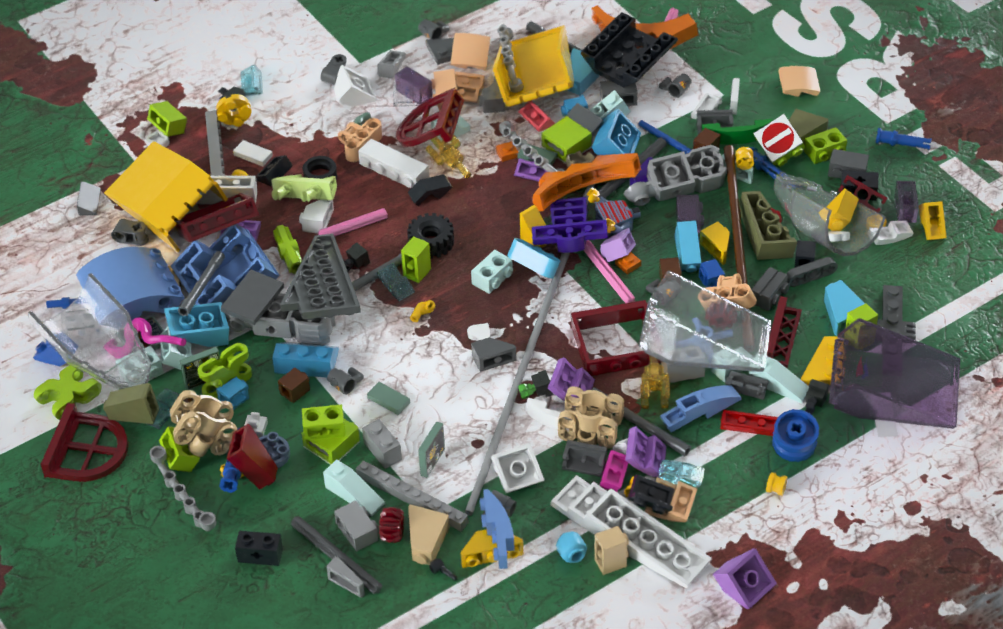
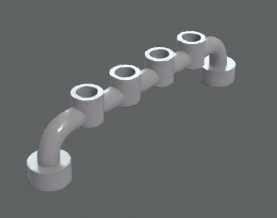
[497,24,524,93]
[499,121,565,172]
[150,446,216,532]

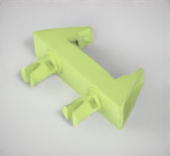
[271,174,337,202]

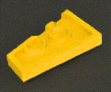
[800,336,845,386]

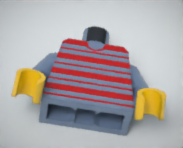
[587,188,641,239]

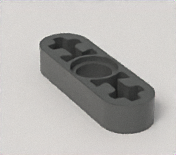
[786,257,838,287]

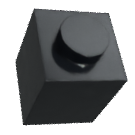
[794,240,816,271]

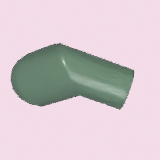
[354,111,372,126]

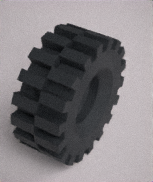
[407,213,454,259]

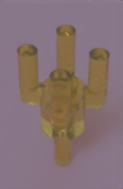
[425,135,471,179]
[640,346,670,409]

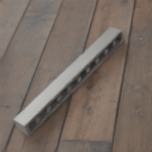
[205,110,225,176]
[356,460,469,532]

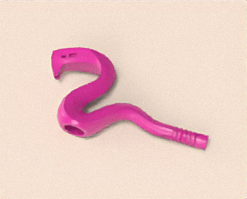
[104,317,186,360]

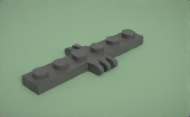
[875,285,916,377]

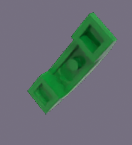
[701,119,773,145]

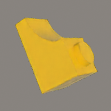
[919,201,947,241]

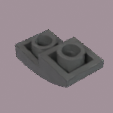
[566,103,604,135]

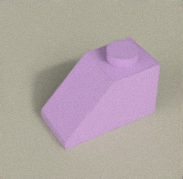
[600,228,636,262]

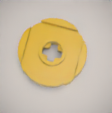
[216,94,252,127]

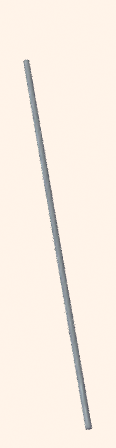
[465,184,595,516]

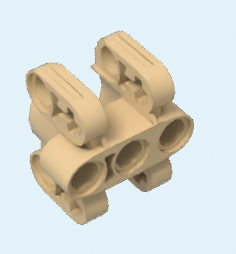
[558,386,624,449]
[170,390,237,457]

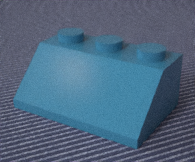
[592,109,641,155]
[272,342,339,378]

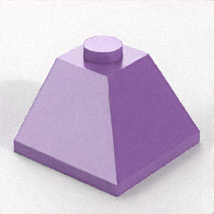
[713,549,777,609]

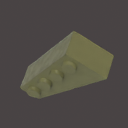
[739,191,797,260]

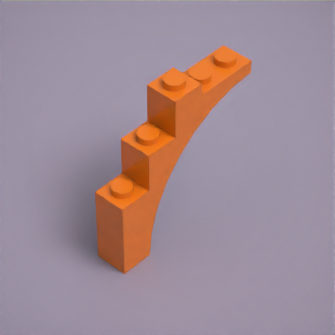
[591,5,699,50]
[532,153,641,211]

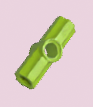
[273,225,302,275]

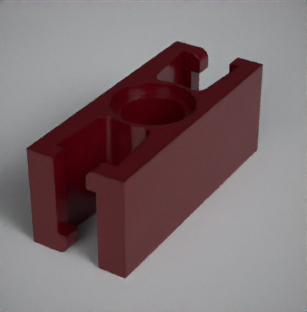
[837,175,888,214]

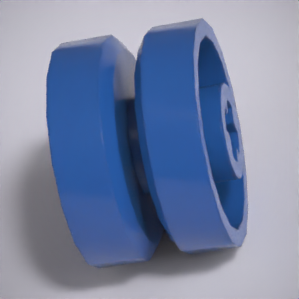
[772,409,819,462]

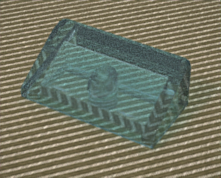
[241,64,263,96]

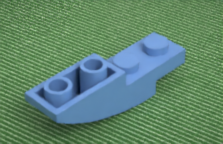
[660,385,742,432]
[480,489,514,569]

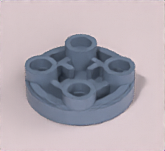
[259,432,290,469]

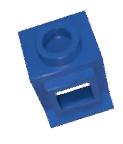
[699,259,725,287]

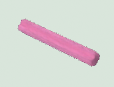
[318,208,388,237]

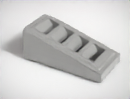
[378,50,406,78]
[326,556,365,597]

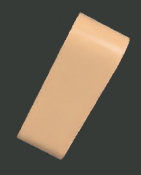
[338,118,382,162]
[698,273,757,310]

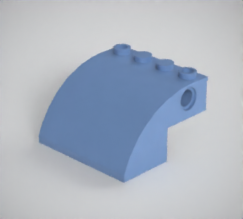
[171,224,280,305]
[76,247,184,327]

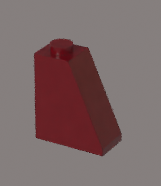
[227,424,278,490]

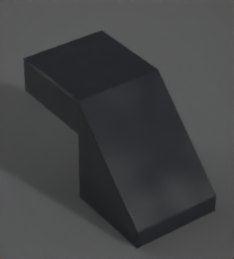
[408,174,452,206]

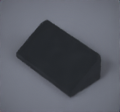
[255,155,292,187]

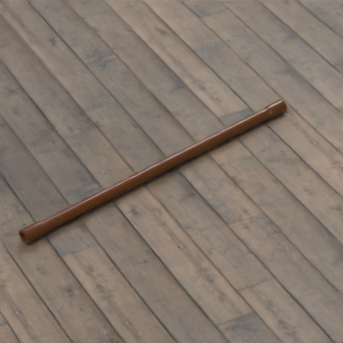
[724,145,755,353]

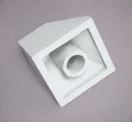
[334,65,377,107]

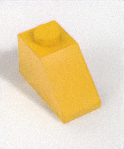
[819,188,859,231]
[520,205,547,247]
[700,222,730,265]

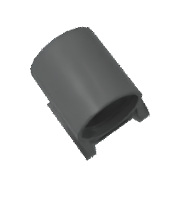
[320,54,347,85]
[111,219,149,246]

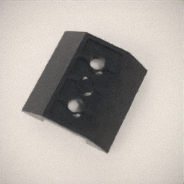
[581,12,678,87]

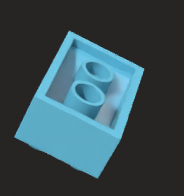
[164,302,229,347]

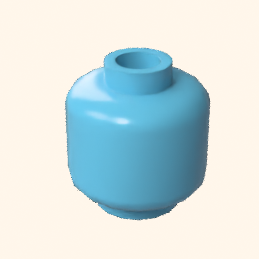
[556,531,587,563]

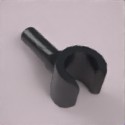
[429,558,458,581]

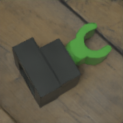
[518,370,554,399]

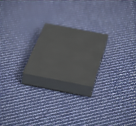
[221,269,284,325]

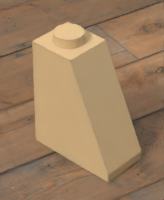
[408,504,450,565]

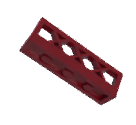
[765,296,802,368]

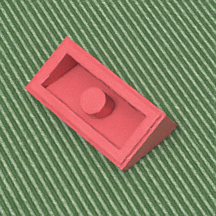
[519,100,555,132]

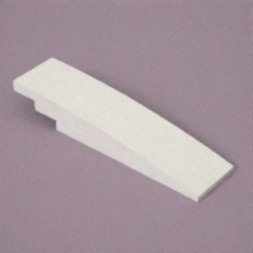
[551,475,712,588]

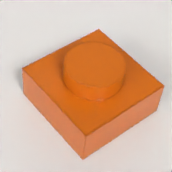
[496,141,519,162]
[615,252,641,274]

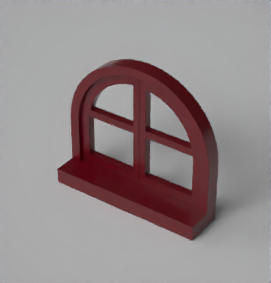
[396,87,464,147]
[41,403,128,482]

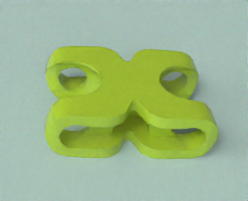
[197,343,252,399]
[34,363,102,420]

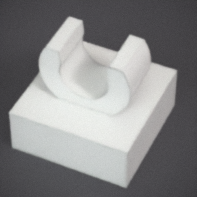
[244,412,268,437]

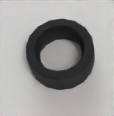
[302,156,337,184]

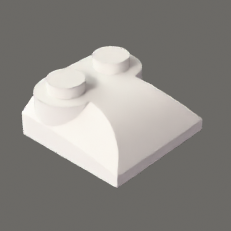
[491,443,544,494]

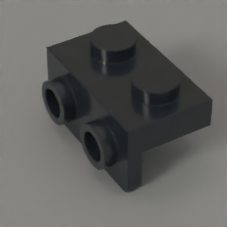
[628,475,675,515]

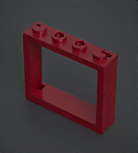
[174,193,259,242]
[571,300,663,376]

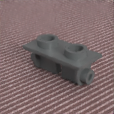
[725,370,769,400]

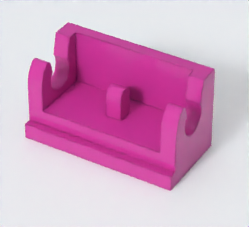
[599,450,628,492]

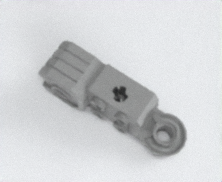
[624,145,727,206]
[225,293,336,345]

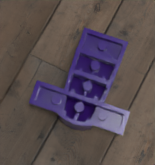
[532,197,608,253]

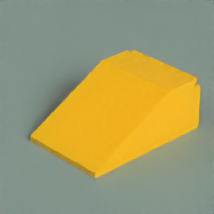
[493,25,574,107]
[104,141,228,252]

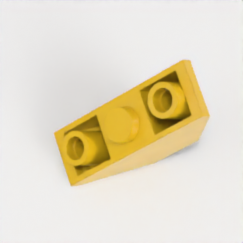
[461,529,524,568]

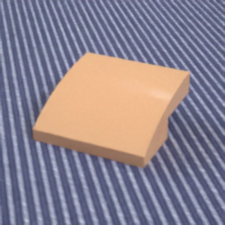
[450,33,490,70]
[778,66,820,97]
[455,71,485,103]
[644,477,698,523]

